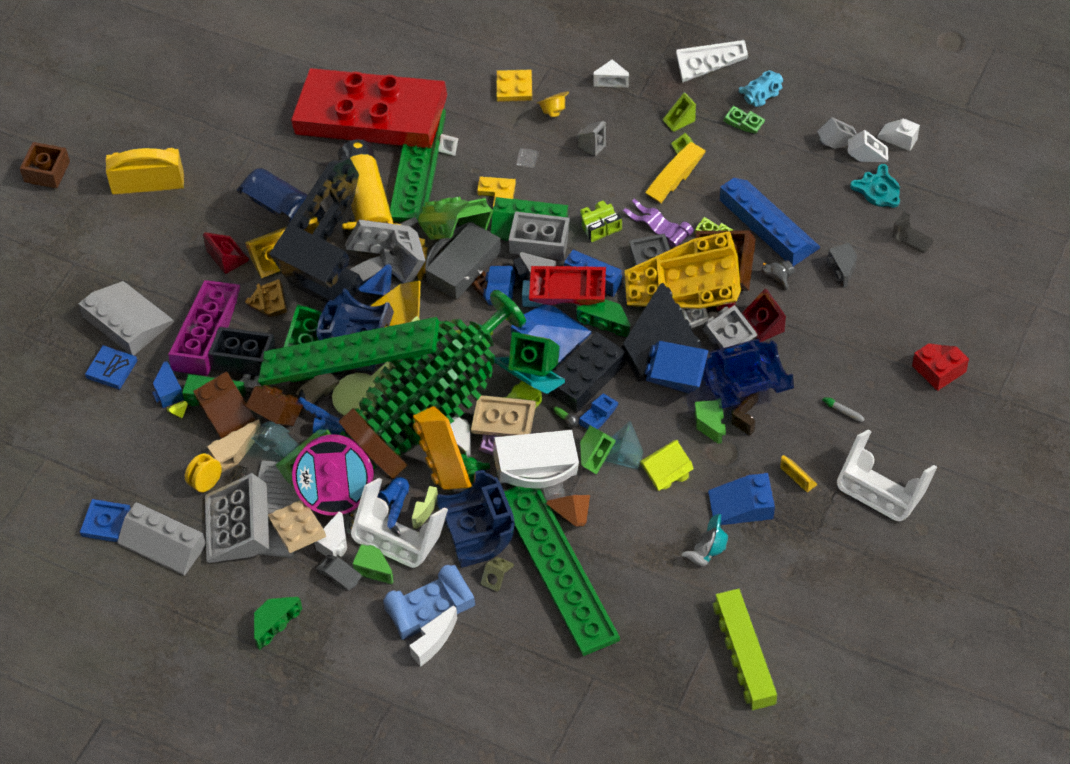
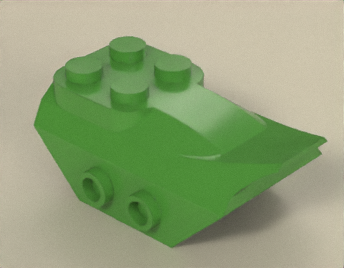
[418,196,493,240]

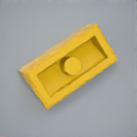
[780,455,817,492]

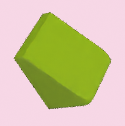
[671,133,693,154]

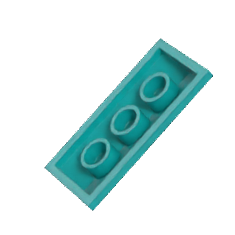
[494,357,565,394]

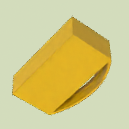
[106,148,184,195]

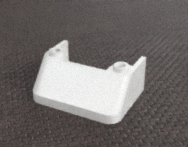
[837,430,937,521]
[351,478,448,568]

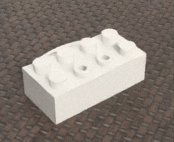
[493,430,579,488]

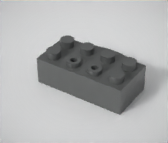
[425,222,501,300]

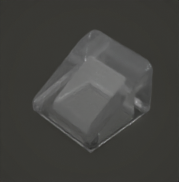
[516,148,539,168]
[542,482,566,501]

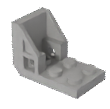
[345,220,425,283]

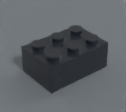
[208,327,276,376]

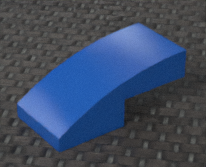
[578,393,619,429]

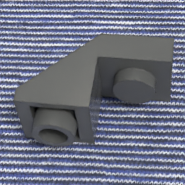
[315,555,362,591]

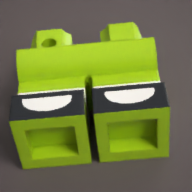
[580,201,622,242]

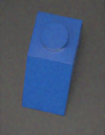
[152,361,184,408]

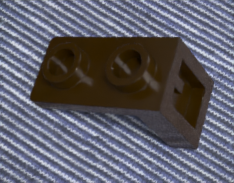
[731,389,759,436]

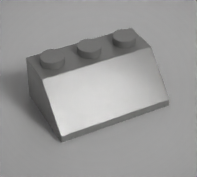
[509,212,570,260]

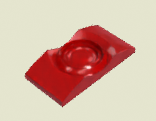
[529,266,606,305]

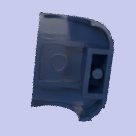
[237,168,326,222]
[437,470,514,568]

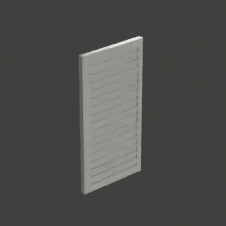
[258,460,301,558]

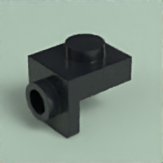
[513,258,529,288]

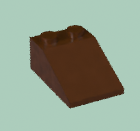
[193,371,256,439]

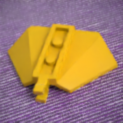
[371,281,421,327]

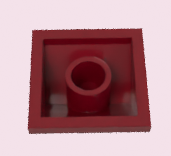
[203,232,249,274]
[741,289,786,342]

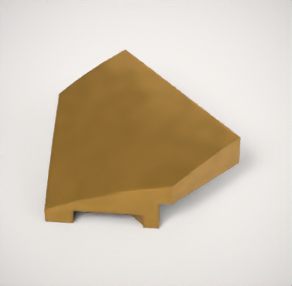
[245,280,287,317]

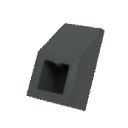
[826,243,857,288]

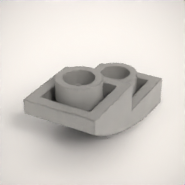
[350,256,385,284]

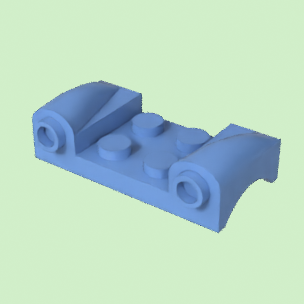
[383,565,475,640]

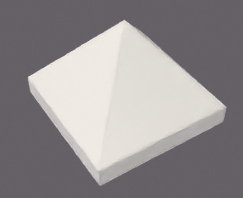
[439,134,458,156]

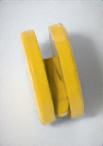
[185,453,222,492]

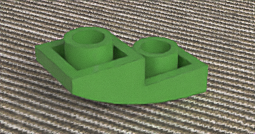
[723,105,765,134]

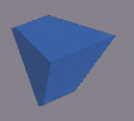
[359,264,392,295]

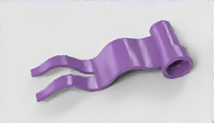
[623,199,694,248]

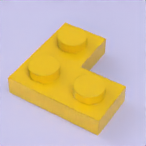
[477,177,516,208]

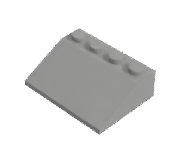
[78,281,174,355]
[205,473,269,563]

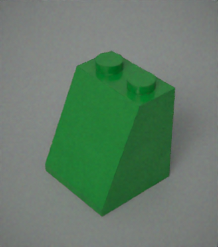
[508,332,560,377]

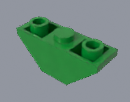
[576,299,630,337]
[254,597,302,650]

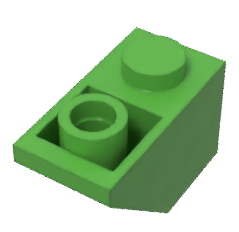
[695,400,726,444]

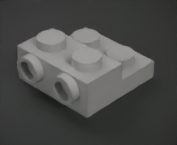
[702,305,758,357]

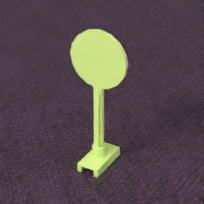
[332,316,438,416]

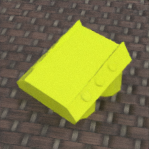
[640,440,694,491]

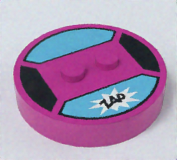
[292,435,374,516]

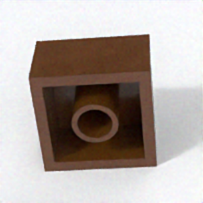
[20,142,70,188]
[245,385,303,426]

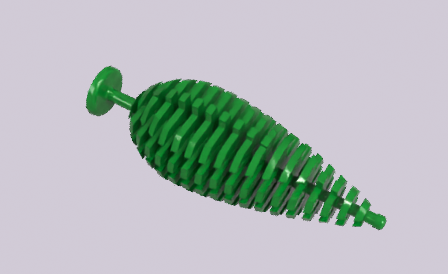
[340,290,526,470]

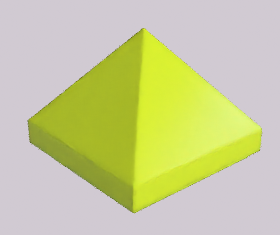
[167,401,188,418]

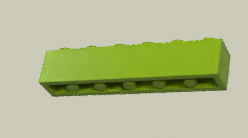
[713,589,777,710]

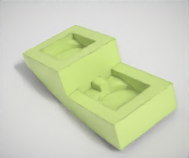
[412,486,438,529]

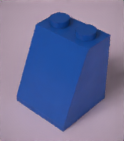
[645,341,708,394]

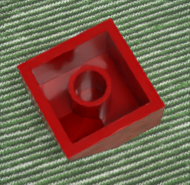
[912,343,969,391]

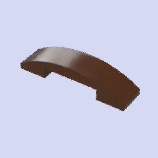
[338,408,407,478]

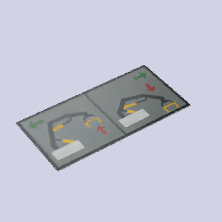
[343,508,357,534]

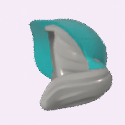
[681,514,728,566]

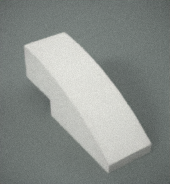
[410,606,457,666]

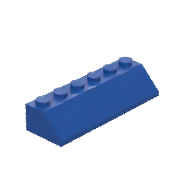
[720,178,820,266]

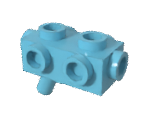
[739,70,783,106]

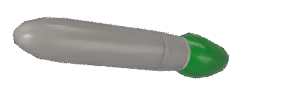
[822,397,864,422]

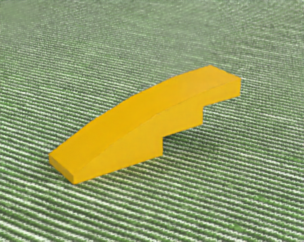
[645,142,706,204]

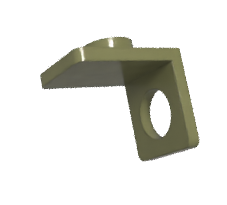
[481,557,514,591]

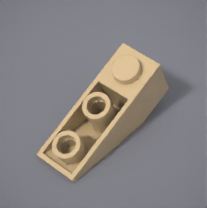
[207,419,262,473]

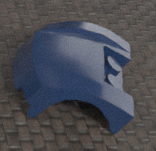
[317,289,394,372]

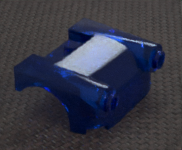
[702,339,794,409]

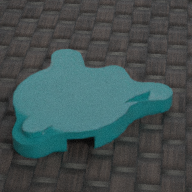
[850,164,900,208]

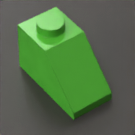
[580,426,616,474]
[353,544,393,584]

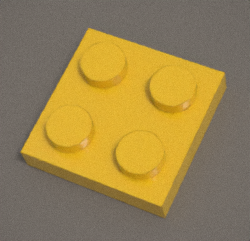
[497,70,532,102]

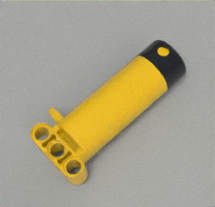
[338,139,401,230]

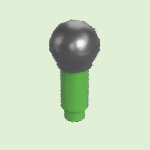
[554,406,578,428]

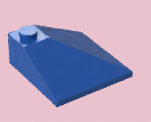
[511,304,591,369]

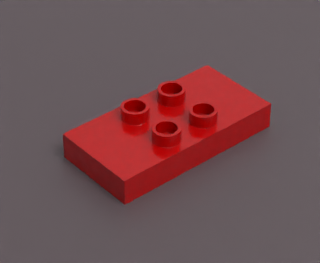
[291,68,447,148]

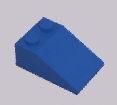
[708,473,775,525]

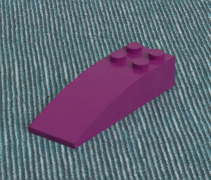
[168,280,240,376]

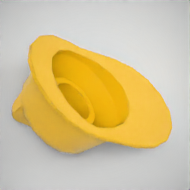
[537,92,569,117]

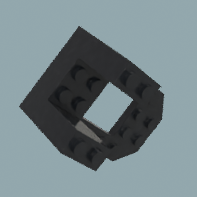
[269,155,363,303]

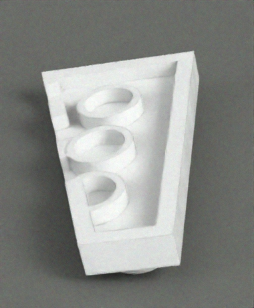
[676,40,748,83]

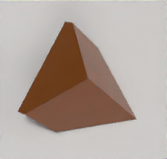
[546,495,590,526]

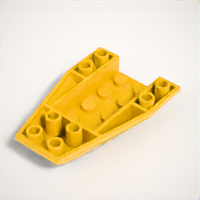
[625,231,741,309]

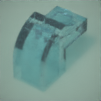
[252,422,299,458]

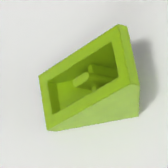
[663,93,696,132]

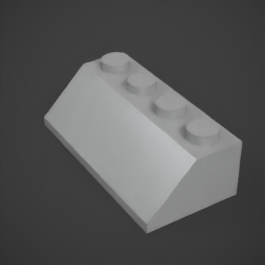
[117,502,206,576]

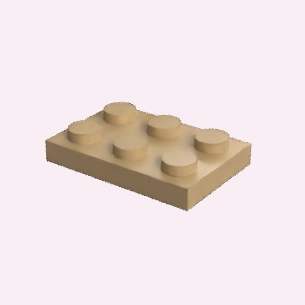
[471,395,536,437]
[268,500,326,553]

